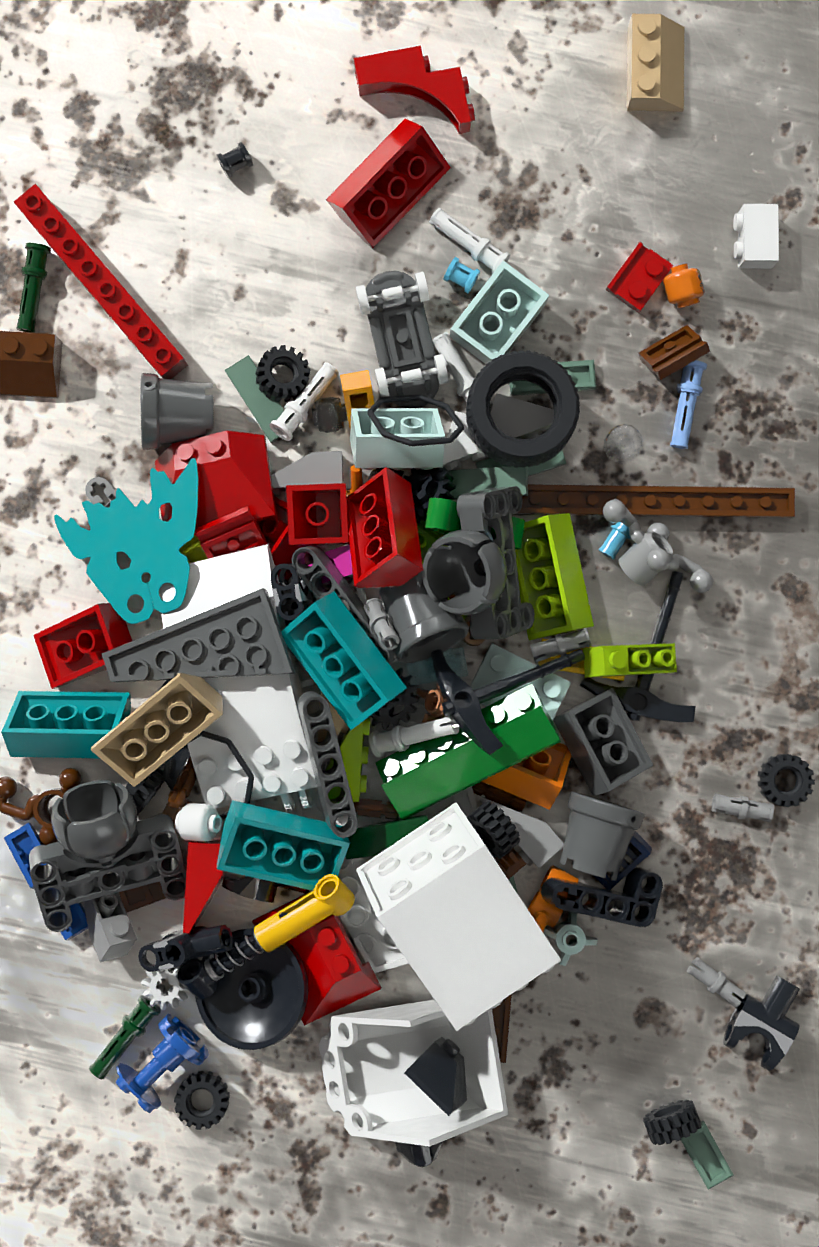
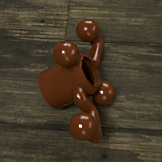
[0,768,82,845]

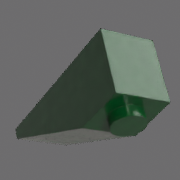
[345,814,428,860]

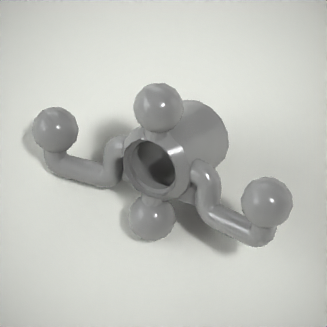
[603,499,713,593]

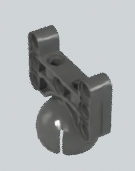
[422,486,534,640]
[29,780,186,932]

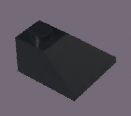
[404,1037,467,1116]

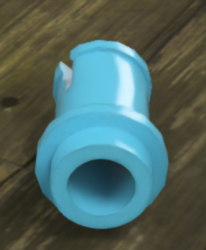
[598,522,631,560]

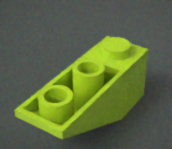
[583,643,677,678]
[325,718,370,802]

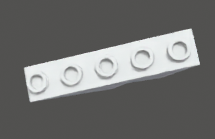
[443,393,554,471]

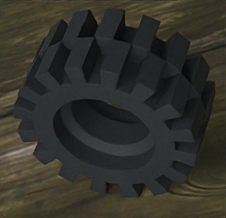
[255,345,310,402]
[757,754,815,807]
[119,770,164,816]
[467,801,520,859]
[174,1071,230,1130]
[643,1100,702,1145]

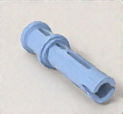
[670,360,707,449]

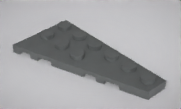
[102,588,296,683]

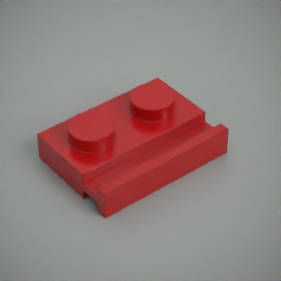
[606,242,674,313]
[194,506,266,558]

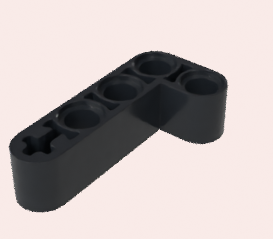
[541,867,663,927]

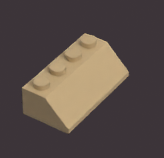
[91,673,223,787]

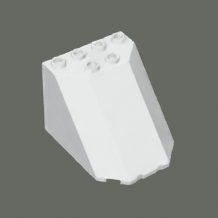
[319,1000,509,1147]

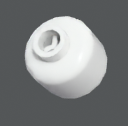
[175,803,222,843]

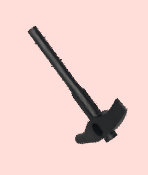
[580,571,696,723]
[431,649,585,755]

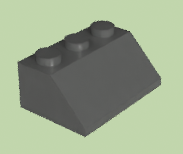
[553,688,654,796]

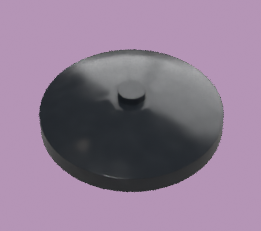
[195,928,309,1050]

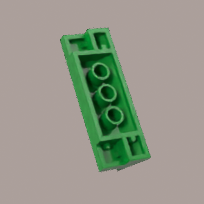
[375,684,561,820]

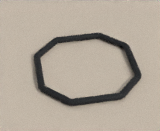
[367,395,464,447]
[163,731,254,820]

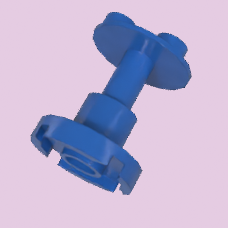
[116,1014,209,1113]

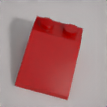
[33,603,133,689]
[183,839,227,933]

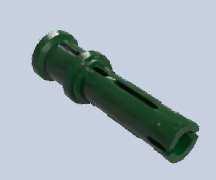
[16,242,51,333]
[89,995,161,1080]

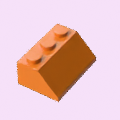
[482,743,571,810]

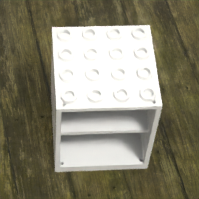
[356,803,561,1031]

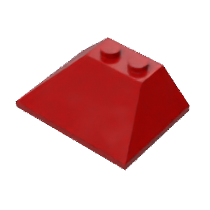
[155,430,277,536]
[252,891,382,1026]

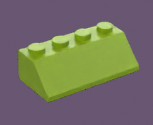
[515,513,594,640]

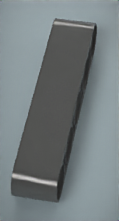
[292,545,396,664]
[297,691,358,838]

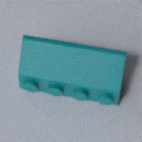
[281,591,407,730]
[1,691,131,759]
[217,800,350,891]

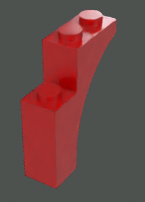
[353,45,475,134]

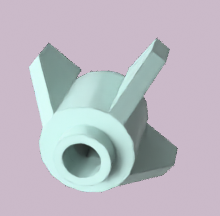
[543,911,598,966]

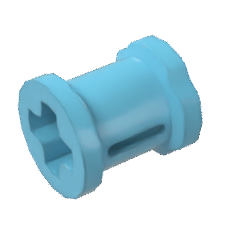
[443,257,480,293]

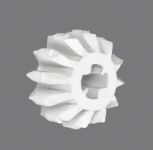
[141,962,188,1011]

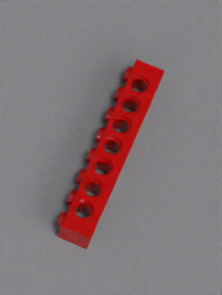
[13,184,188,379]

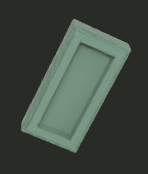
[681,1121,734,1190]

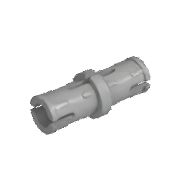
[364,598,400,650]
[530,628,592,663]
[712,793,774,822]
[687,957,746,1007]

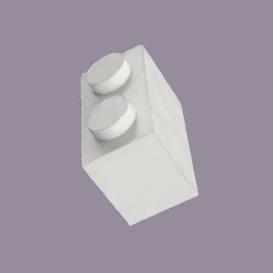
[733,204,779,269]

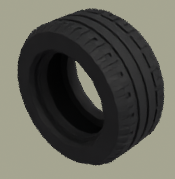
[466,350,580,468]

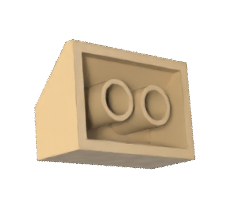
[627,13,685,112]

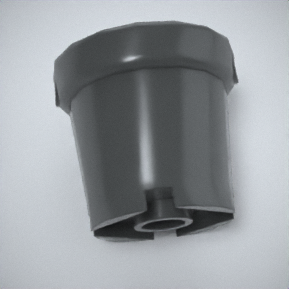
[140,373,213,450]
[379,571,469,663]
[559,791,645,880]

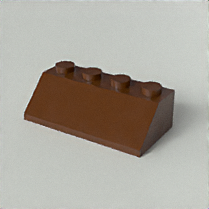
[0,331,63,398]

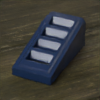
[593,830,652,890]

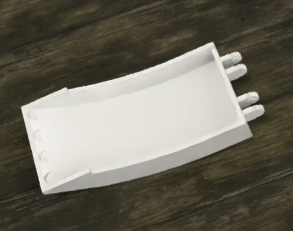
[159,544,324,812]

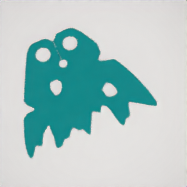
[54,458,198,624]

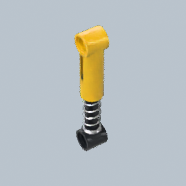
[177,874,355,999]

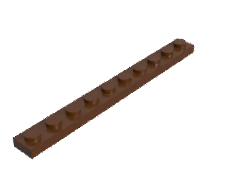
[514,484,795,518]

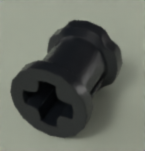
[216,142,253,179]

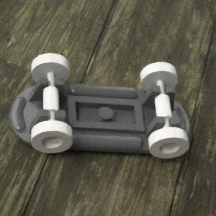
[356,271,449,408]

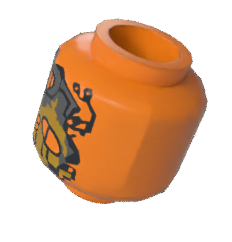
[663,263,705,308]

